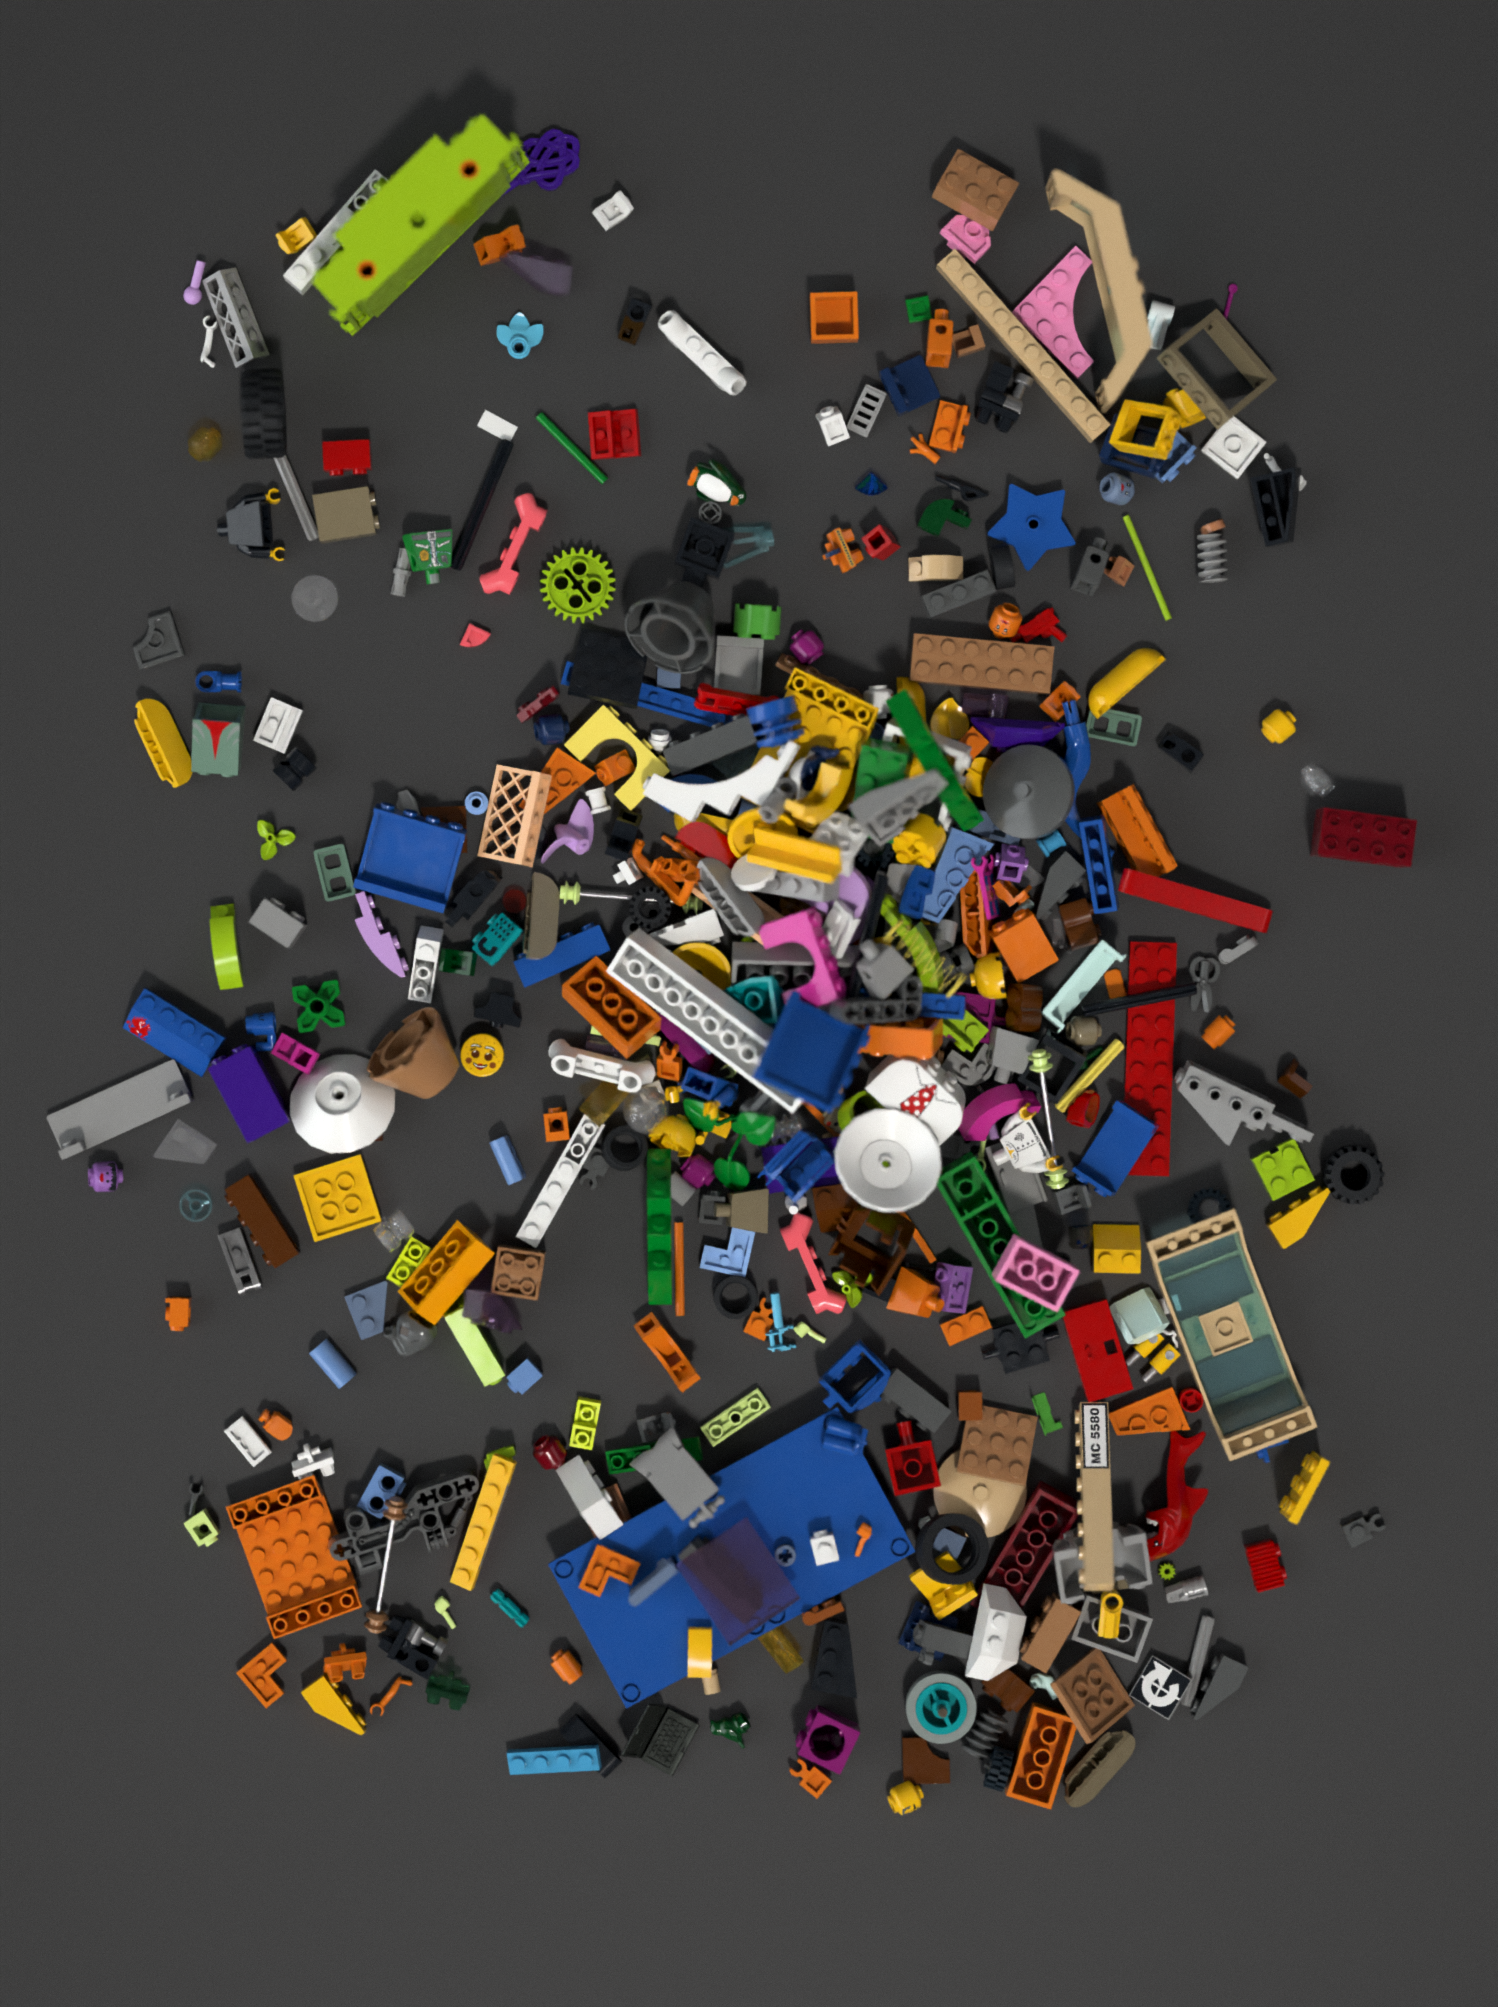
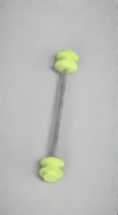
[560,881,703,915]
[1028,1049,1069,1189]

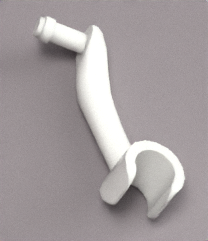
[200,315,218,368]
[1264,453,1307,491]

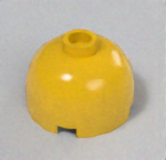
[970,952,1007,999]
[649,1114,696,1158]

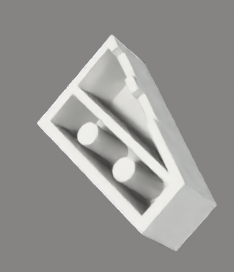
[556,1455,624,1540]

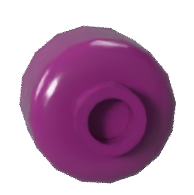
[790,629,824,665]
[680,1154,716,1188]

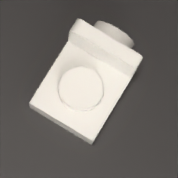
[815,406,850,446]
[810,1529,839,1566]

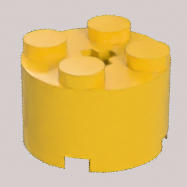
[1162,388,1206,428]
[892,813,946,868]

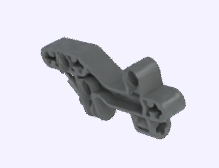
[328,1469,479,1576]

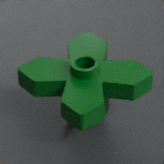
[292,980,346,1033]

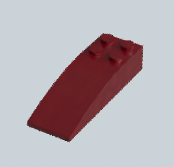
[970,1480,1079,1609]

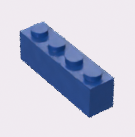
[1079,815,1119,914]
[513,922,611,988]

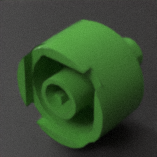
[733,603,782,640]

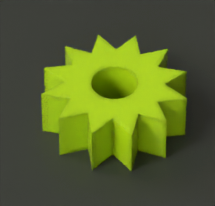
[1158,1562,1176,1580]

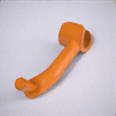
[370,1676,413,1716]

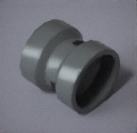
[699,501,722,526]

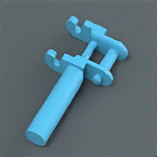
[765,1292,796,1352]

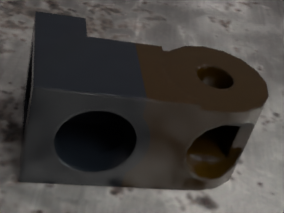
[618,298,653,346]

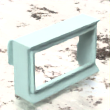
[1041,940,1127,1034]

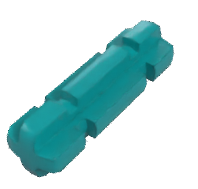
[490,1589,529,1627]

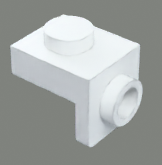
[592,190,634,231]

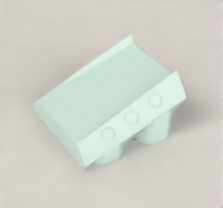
[1109,1287,1170,1344]

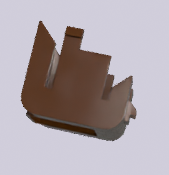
[828,1201,915,1296]

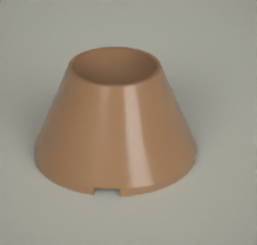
[367,1007,459,1099]

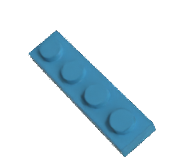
[506,1745,602,1775]

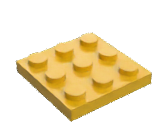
[293,1154,382,1242]
[1279,1450,1330,1525]

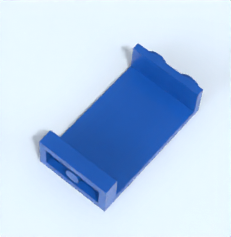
[1071,1100,1160,1197]

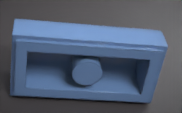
[489,1135,526,1185]
[309,1338,357,1389]

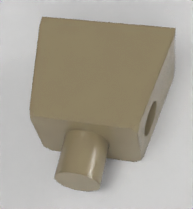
[714,1188,769,1233]

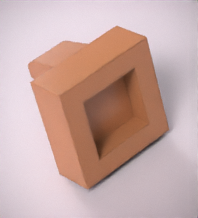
[1104,555,1135,587]

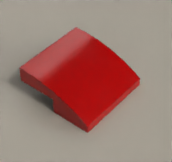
[588,409,641,460]

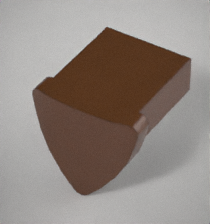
[1277,1059,1313,1099]

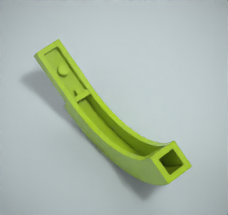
[880,892,943,993]

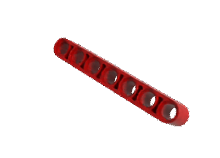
[1117,868,1273,934]

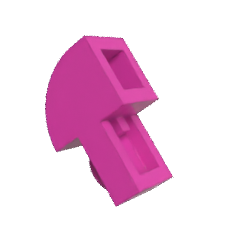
[271,1033,320,1075]

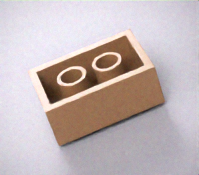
[932,149,1019,231]
[1019,1592,1081,1673]

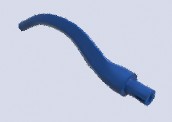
[1061,699,1115,857]

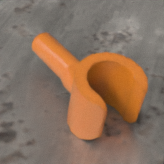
[854,1522,872,1557]

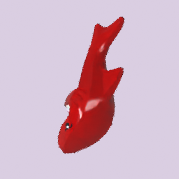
[1145,1431,1208,1562]

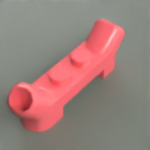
[479,493,548,595]
[779,1212,847,1315]

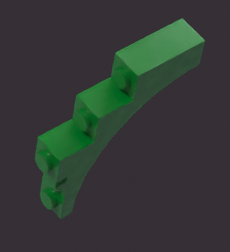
[885,689,984,832]
[647,1149,672,1305]

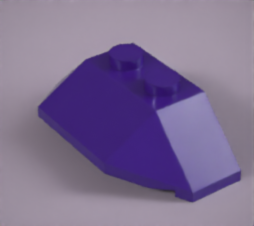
[970,717,1065,753]

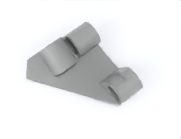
[881,919,958,966]

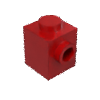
[861,524,901,561]

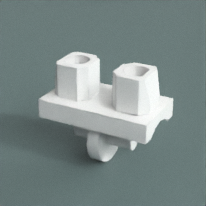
[291,1443,335,1480]

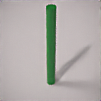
[536,412,608,484]

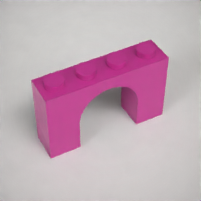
[759,906,846,1007]

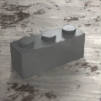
[921,570,996,620]
[880,1366,952,1433]

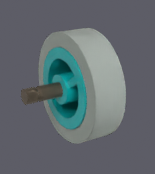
[905,1670,976,1744]

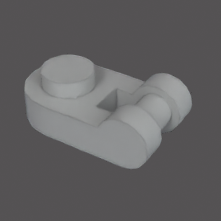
[1218,935,1259,964]

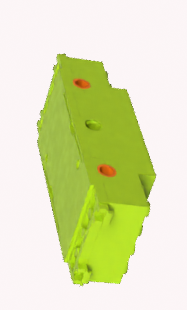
[311,114,530,336]

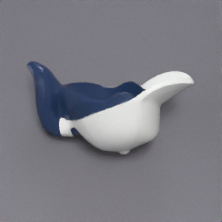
[788,745,839,799]

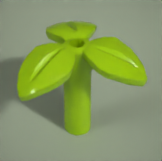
[257,820,296,860]
[832,1270,872,1308]

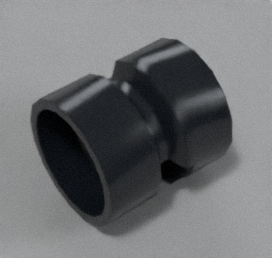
[273,747,317,791]

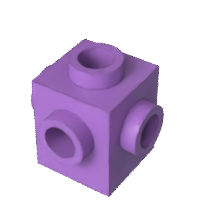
[994,844,1029,883]

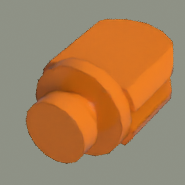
[258,1409,293,1441]

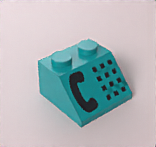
[472,913,524,966]

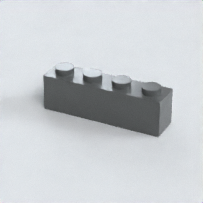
[663,713,762,777]

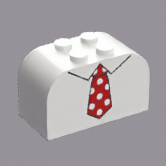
[865,1054,966,1146]

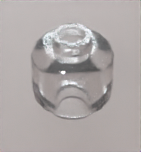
[1300,763,1335,798]

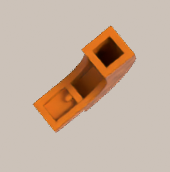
[633,1312,701,1392]

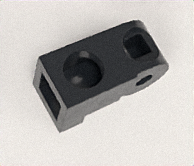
[1157,731,1204,773]

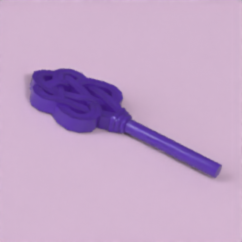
[500,129,580,198]

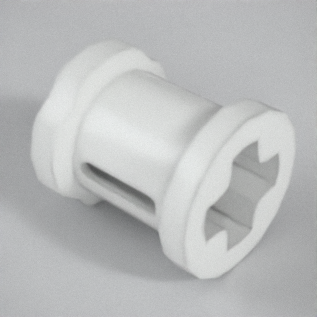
[585,787,611,815]

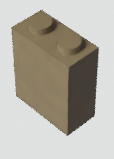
[312,486,380,544]

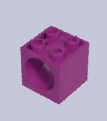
[795,1705,861,1775]

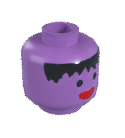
[88,1161,123,1192]

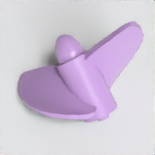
[541,799,594,864]

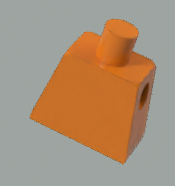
[925,309,953,368]
[886,1267,944,1318]

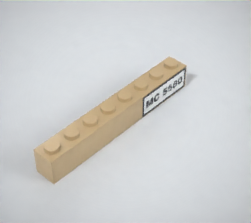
[1074,1402,1114,1591]

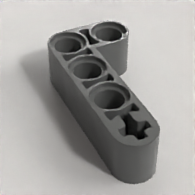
[829,974,923,1024]

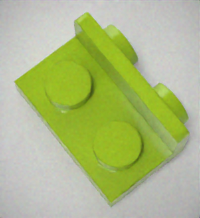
[943,1009,989,1053]

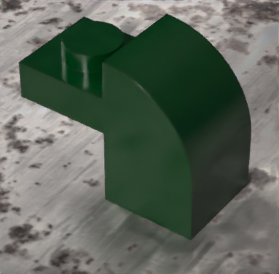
[917,499,972,537]

